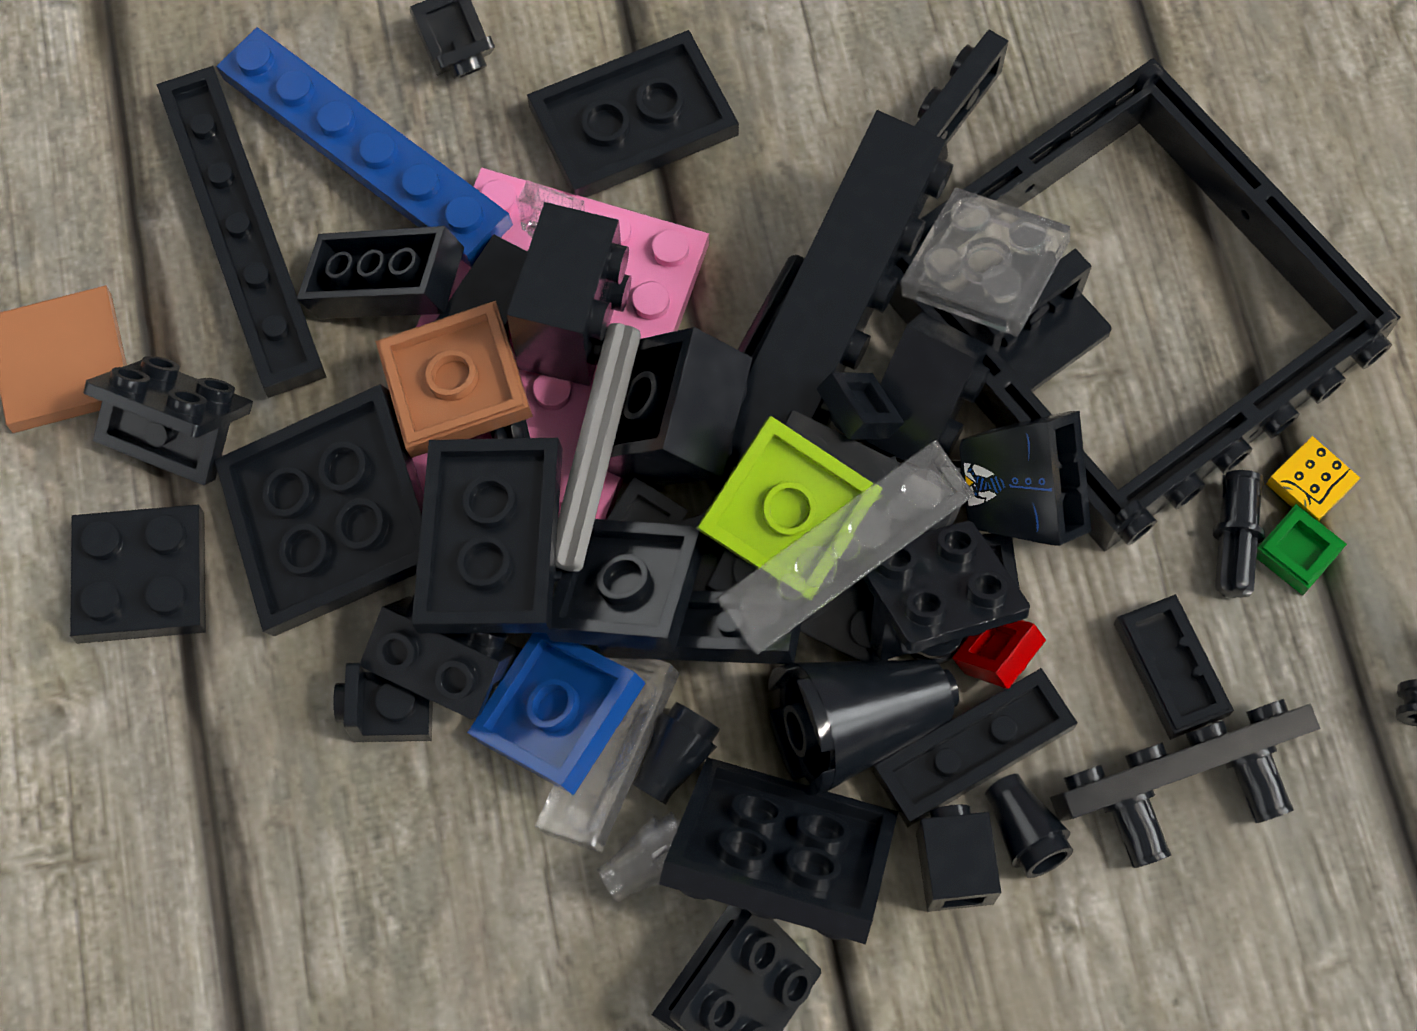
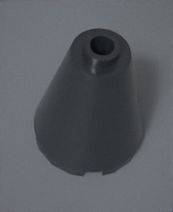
[768,659,959,796]

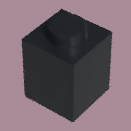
[916,804,1002,912]

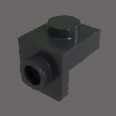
[409,0,495,79]

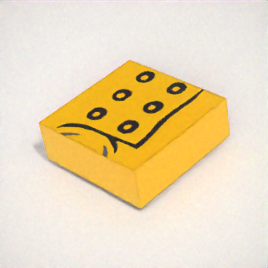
[1266,436,1360,521]

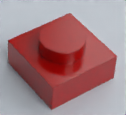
[952,620,1046,689]

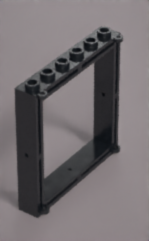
[889,58,1401,552]

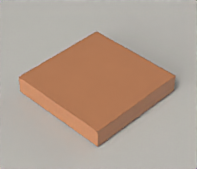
[0,285,127,433]
[375,301,533,458]

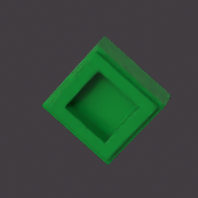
[1256,504,1347,595]

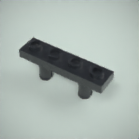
[1050,699,1321,869]

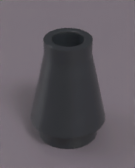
[632,702,720,805]
[985,773,1073,878]

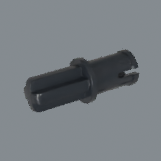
[1213,470,1265,598]

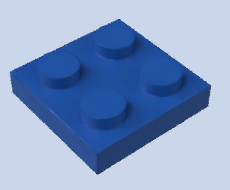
[467,633,646,796]

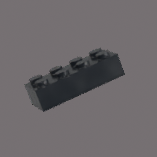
[297,226,464,319]

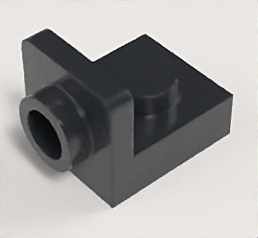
[333,663,433,742]

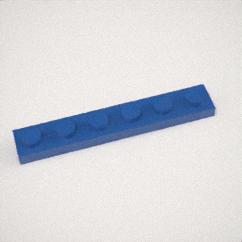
[216,27,513,267]

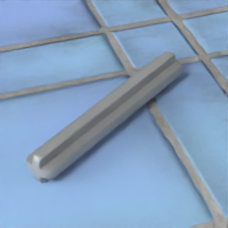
[555,323,641,572]

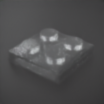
[901,187,1070,337]

